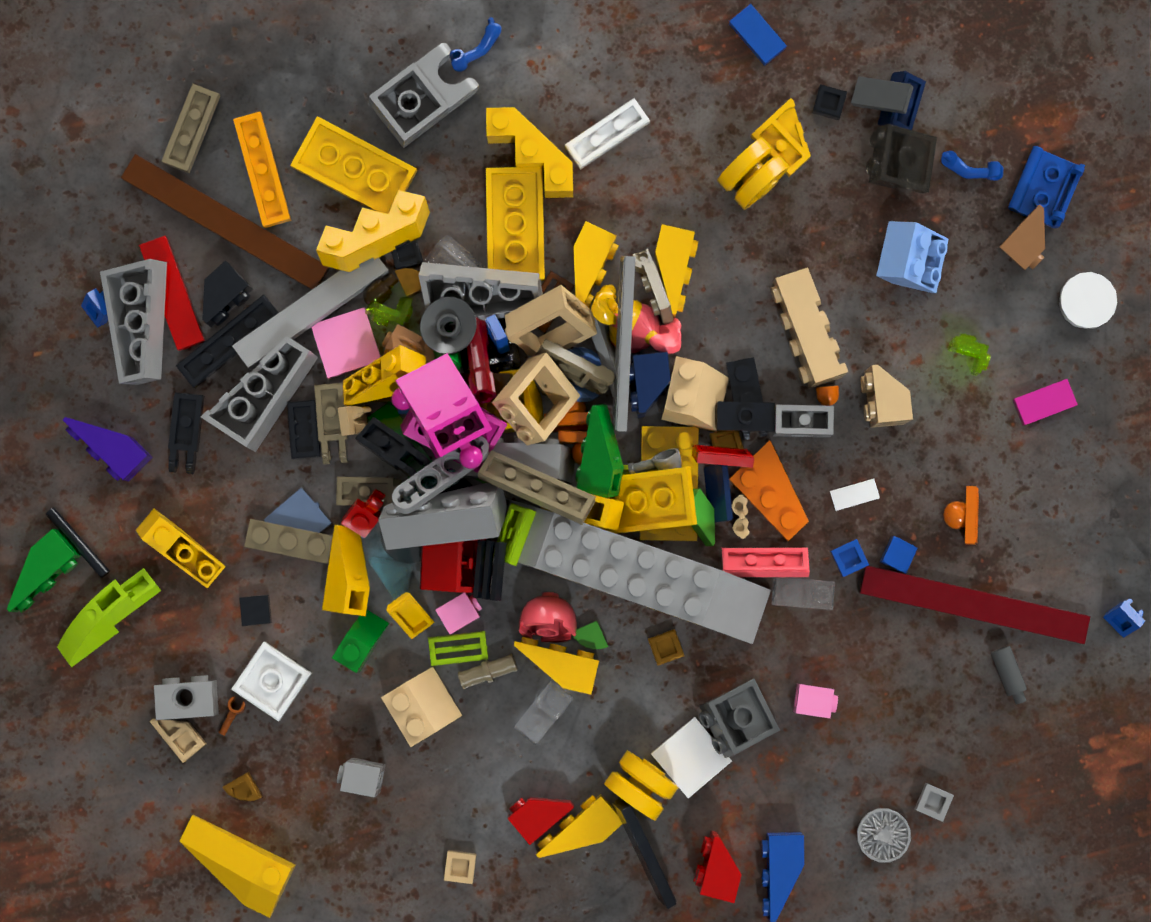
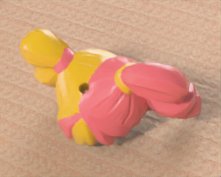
[591,284,682,354]

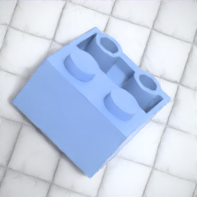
[876,221,949,293]

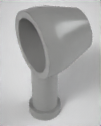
[628,448,682,474]

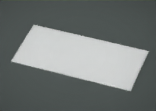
[830,479,880,511]

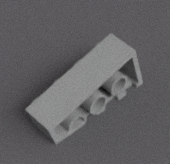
[100,259,167,385]
[419,262,543,325]
[201,336,318,452]
[448,438,574,484]
[378,483,508,550]

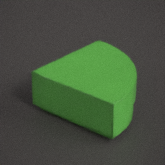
[572,621,608,649]

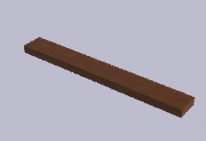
[121,154,330,290]

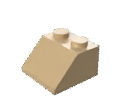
[661,356,729,432]
[381,667,463,747]

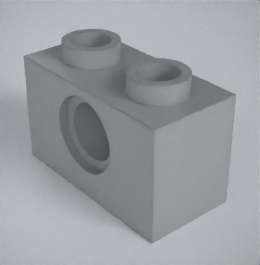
[773,405,834,438]
[154,675,219,720]
[337,758,386,797]

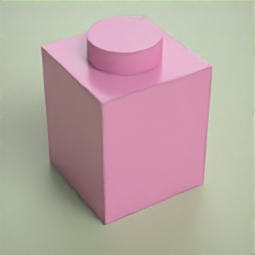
[436,593,482,635]
[793,684,838,718]

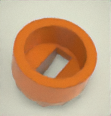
[816,386,839,406]

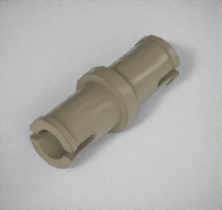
[458,653,518,690]

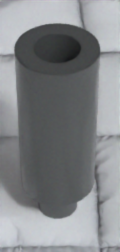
[991,646,1027,705]

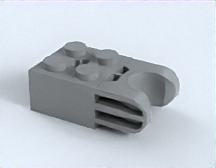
[369,43,479,148]

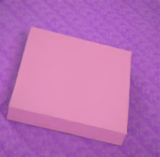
[311,307,381,379]

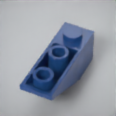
[761,832,804,922]

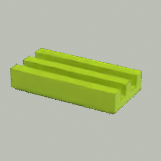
[493,503,536,566]
[428,631,488,666]

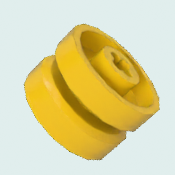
[717,137,790,210]
[604,750,679,821]

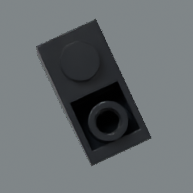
[202,260,253,327]

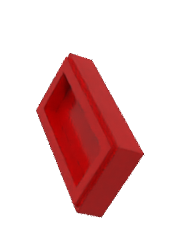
[692,445,754,468]

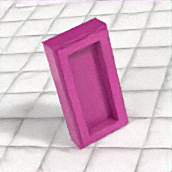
[1013,379,1078,426]

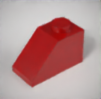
[507,797,574,845]

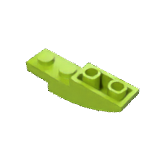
[57,568,161,667]

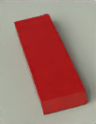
[139,235,205,351]

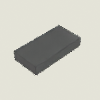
[851,76,914,114]

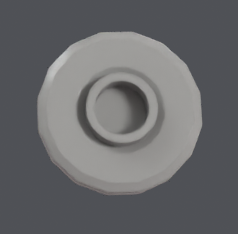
[857,808,911,863]

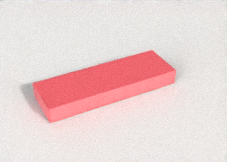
[722,548,810,577]

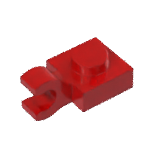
[341,489,385,538]

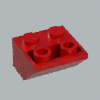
[420,539,486,593]
[693,831,742,903]

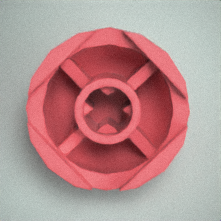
[519,592,577,643]

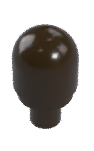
[363,273,399,308]

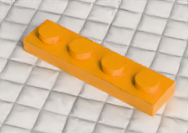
[233,112,292,228]

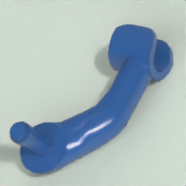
[450,17,501,72]
[941,151,1003,181]

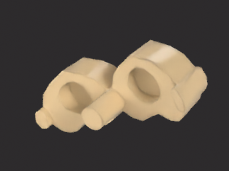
[732,495,749,539]

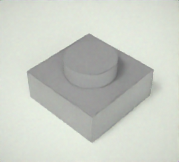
[915,783,954,822]

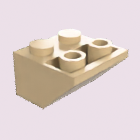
[860,365,913,428]

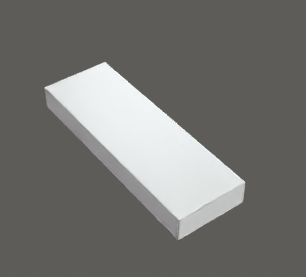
[565,98,650,170]

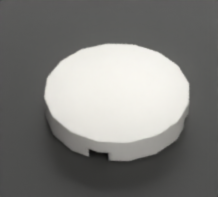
[1059,272,1117,329]

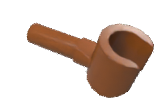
[219,696,246,736]

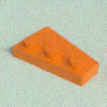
[729,440,809,541]

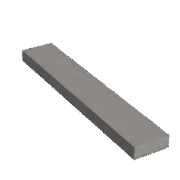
[612,256,636,432]
[232,258,389,370]

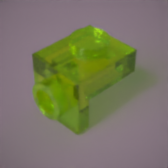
[365,297,413,327]
[948,334,991,376]

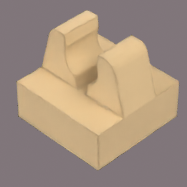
[338,405,371,436]

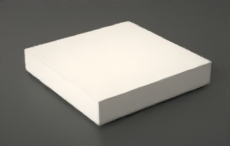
[231,641,312,721]
[651,716,732,798]

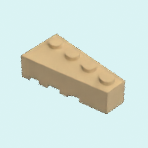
[770,268,848,389]

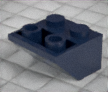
[629,352,671,418]

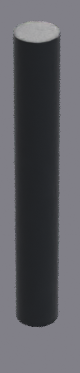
[45,507,110,578]

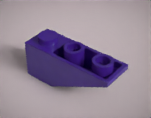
[63,417,153,482]

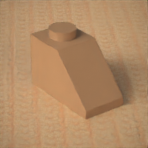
[999,204,1045,270]

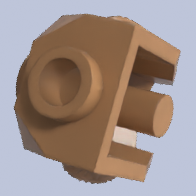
[382,324,435,364]

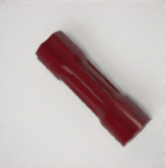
[465,317,496,404]

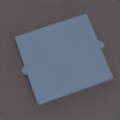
[264,487,332,533]

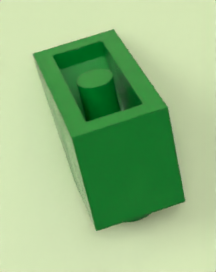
[332,610,390,673]

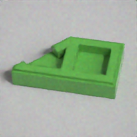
[691,488,715,546]

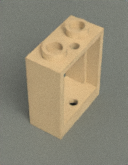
[505,285,597,356]
[492,352,580,445]

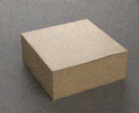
[444,850,477,884]

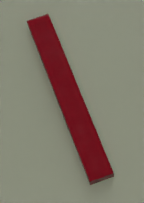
[859,566,1091,644]

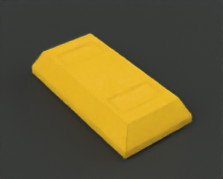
[386,592,435,639]

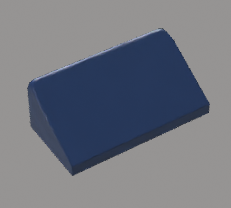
[878,71,926,134]
[704,465,733,523]

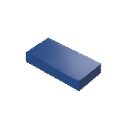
[729,4,787,66]

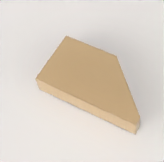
[150,718,207,763]

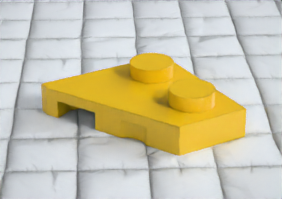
[751,98,811,177]

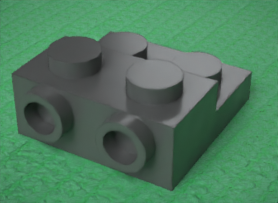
[699,679,780,758]

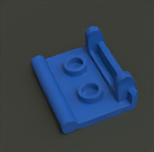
[1008,146,1085,228]

